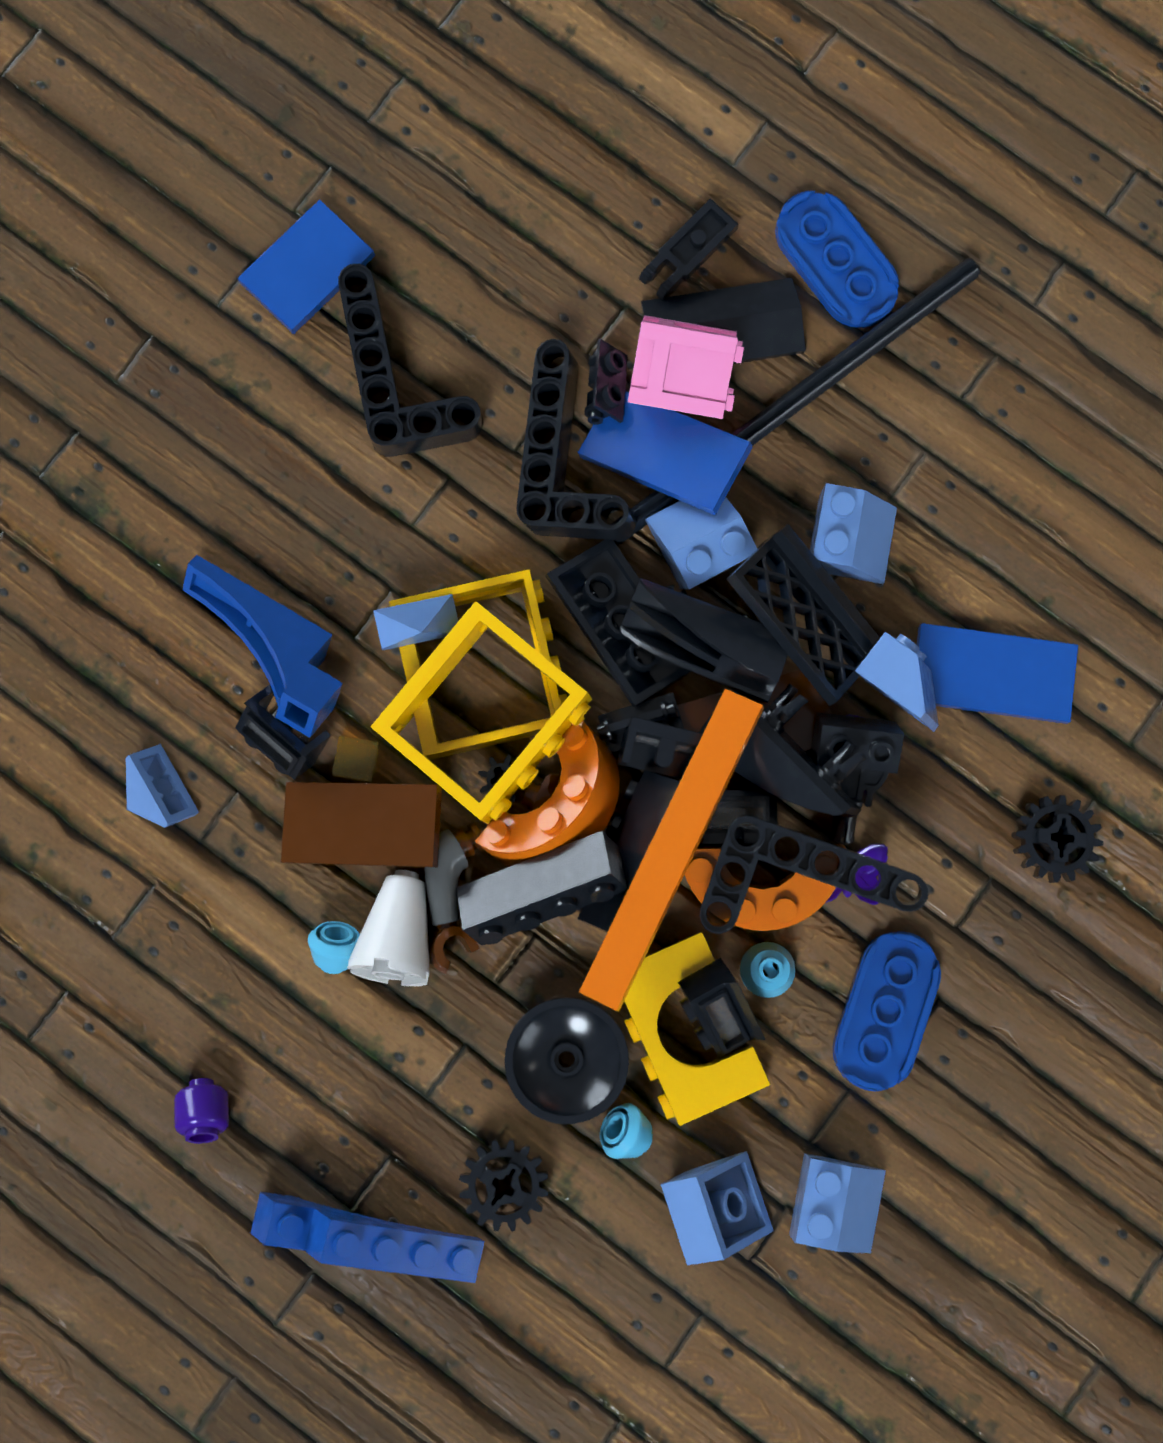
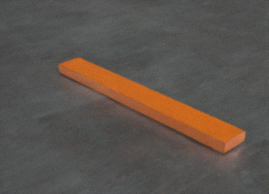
[579,689,764,1012]

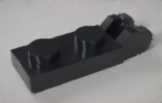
[639,199,739,300]

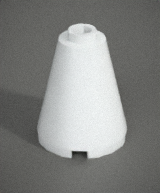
[347,870,430,986]

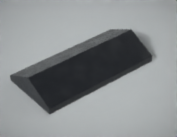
[641,278,806,364]
[545,539,692,707]

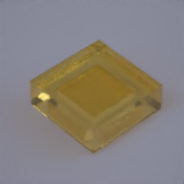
[332,736,380,783]

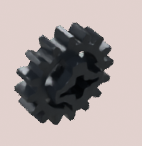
[1011,795,1104,883]
[459,1138,549,1232]

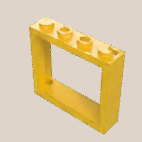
[389,569,567,760]
[370,601,593,824]

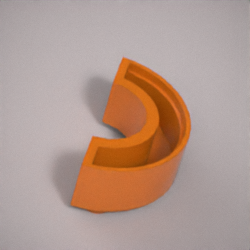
[475,721,620,867]
[685,844,846,931]

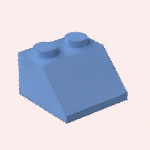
[810,483,897,584]
[645,497,757,590]
[855,632,939,732]
[661,1151,774,1265]
[789,1153,886,1253]

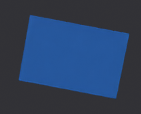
[237,200,375,335]

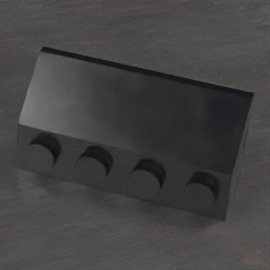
[577,770,680,933]

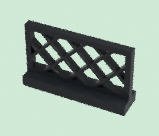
[727,524,880,706]

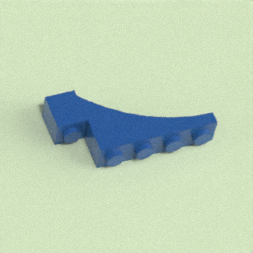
[182,555,343,738]
[250,1192,484,1283]

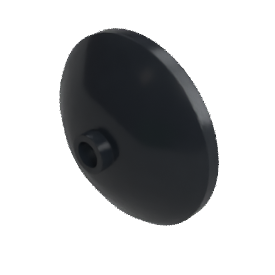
[505,998,629,1124]

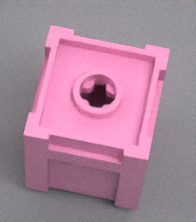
[628,315,744,419]

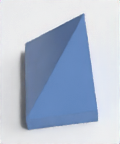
[373,594,458,650]
[125,744,199,828]

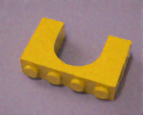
[623,932,770,1126]

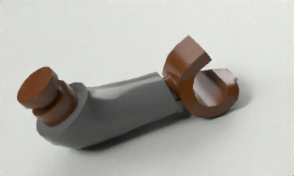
[424,822,484,974]

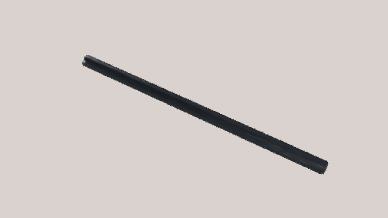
[610,258,981,544]

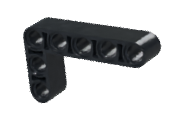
[338,264,482,457]
[516,339,637,540]
[699,815,929,934]

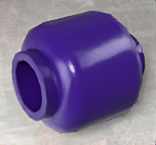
[174,1078,229,1144]

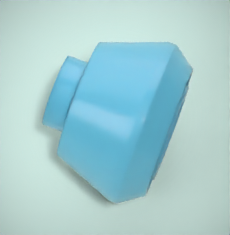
[308,921,360,974]
[740,942,795,998]
[600,1103,653,1159]

